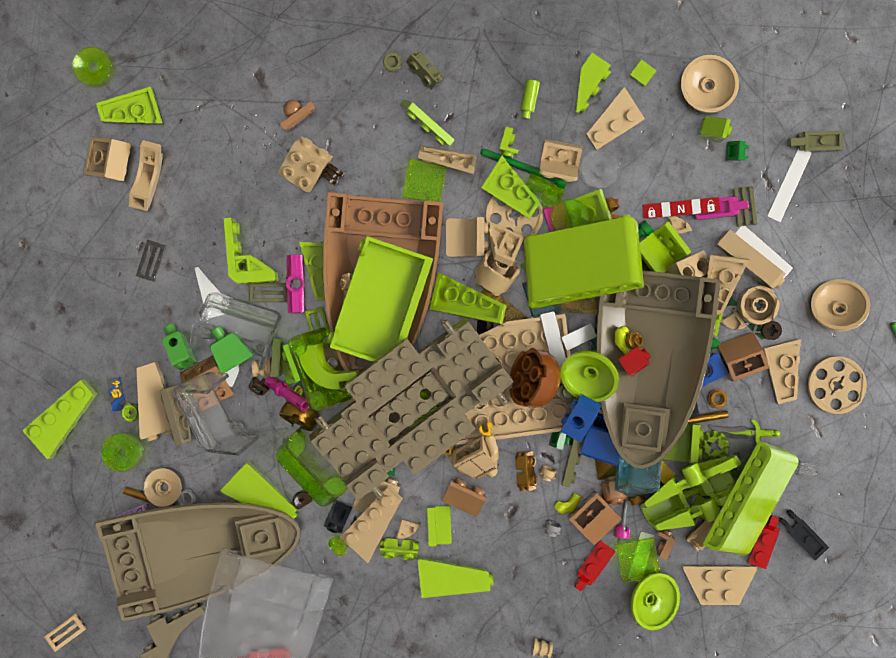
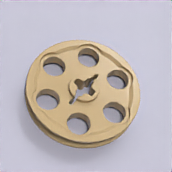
[486,193,543,243]
[808,356,867,414]

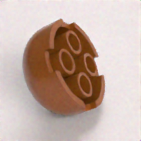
[509,348,561,408]

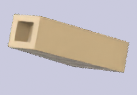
[715,230,786,289]
[136,362,172,442]

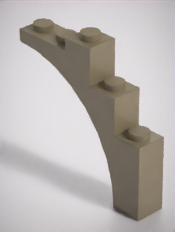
[140,603,207,658]

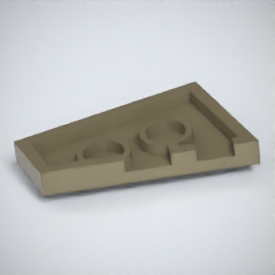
[160,384,191,446]

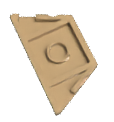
[682,565,757,605]

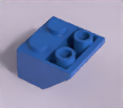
[581,413,621,467]

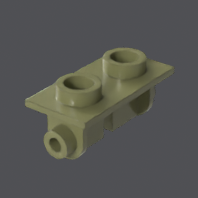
[406,50,443,90]

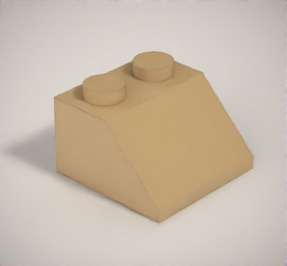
[83,137,131,181]

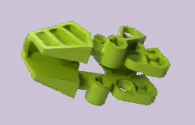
[640,455,741,531]

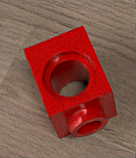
[618,346,651,377]

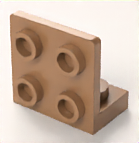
[180,355,233,411]

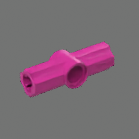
[286,255,305,313]

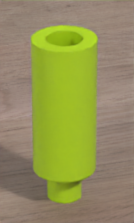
[520,79,540,119]

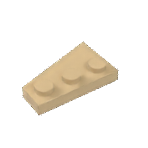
[586,87,645,151]
[418,145,477,174]
[707,254,749,315]
[763,339,801,404]

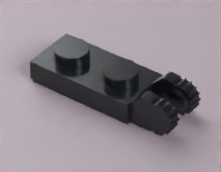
[779,509,829,561]

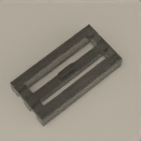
[136,240,166,282]

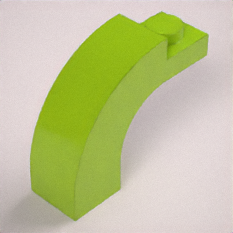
[297,343,363,389]

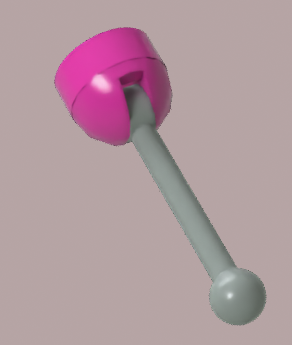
[614,492,630,539]

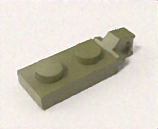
[788,130,843,152]

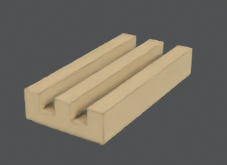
[44,613,87,652]

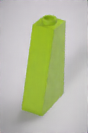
[220,461,298,519]
[418,557,494,598]

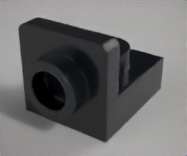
[324,500,352,533]

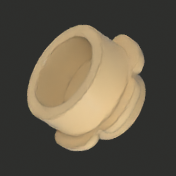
[538,465,557,481]

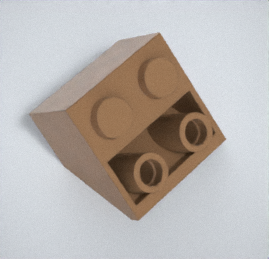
[718,332,770,381]
[442,477,487,517]
[568,491,622,545]

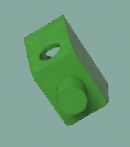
[162,324,198,371]
[210,326,254,374]

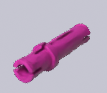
[265,376,310,411]

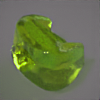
[328,536,348,556]

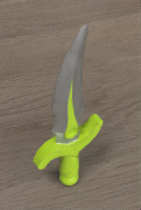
[708,419,781,444]

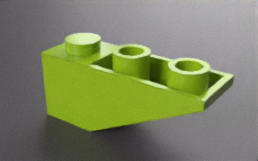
[575,53,611,115]

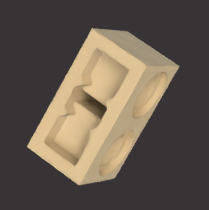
[665,250,709,278]

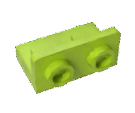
[281,343,305,385]

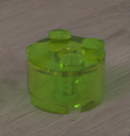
[101,432,144,472]

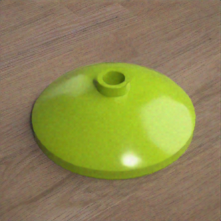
[560,351,619,402]
[631,573,680,630]

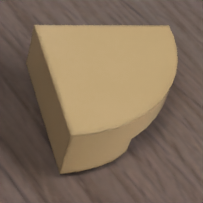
[668,216,692,234]
[721,311,747,330]
[396,519,420,539]

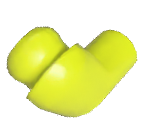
[615,326,633,355]
[554,493,582,514]

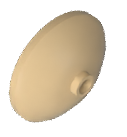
[681,55,739,113]
[811,279,870,331]

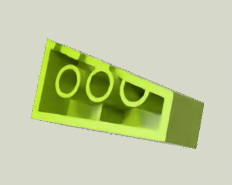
[22,379,98,460]

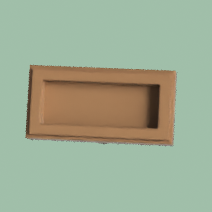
[280,100,316,131]

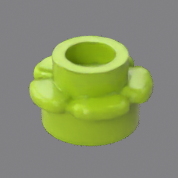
[121,403,139,422]

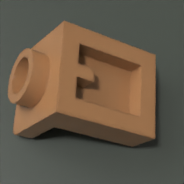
[656,530,676,560]

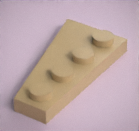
[340,485,403,563]

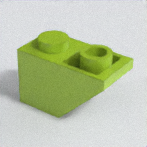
[698,116,732,143]

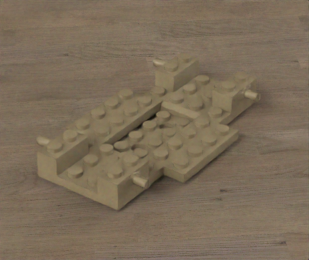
[309,317,514,500]

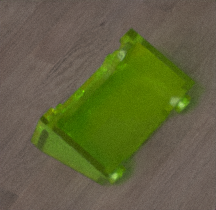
[289,327,351,411]
[275,428,348,507]

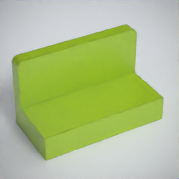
[427,505,452,547]

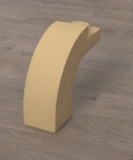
[129,140,163,211]

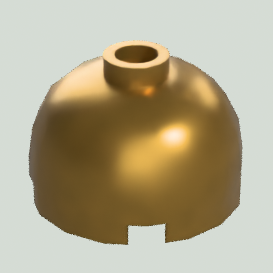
[279,396,318,432]

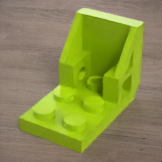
[224,218,279,285]

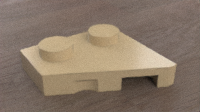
[488,222,524,267]

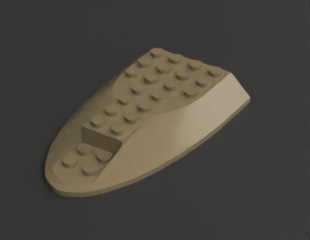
[597,271,721,469]
[95,502,300,622]

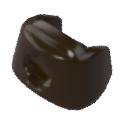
[248,377,269,396]
[292,490,312,509]

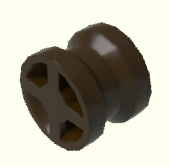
[321,163,344,186]
[761,321,782,340]

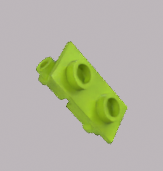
[380,538,419,560]

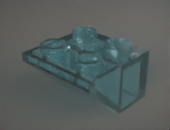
[615,457,662,497]

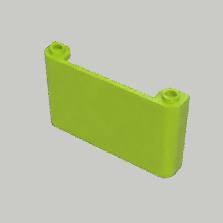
[523,215,644,309]
[327,236,433,362]
[703,441,798,555]

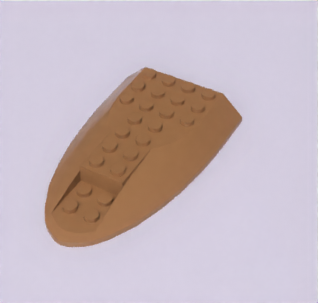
[323,192,444,371]

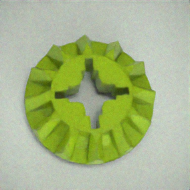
[699,431,729,461]

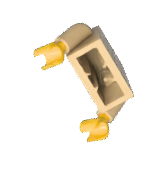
[443,421,499,479]

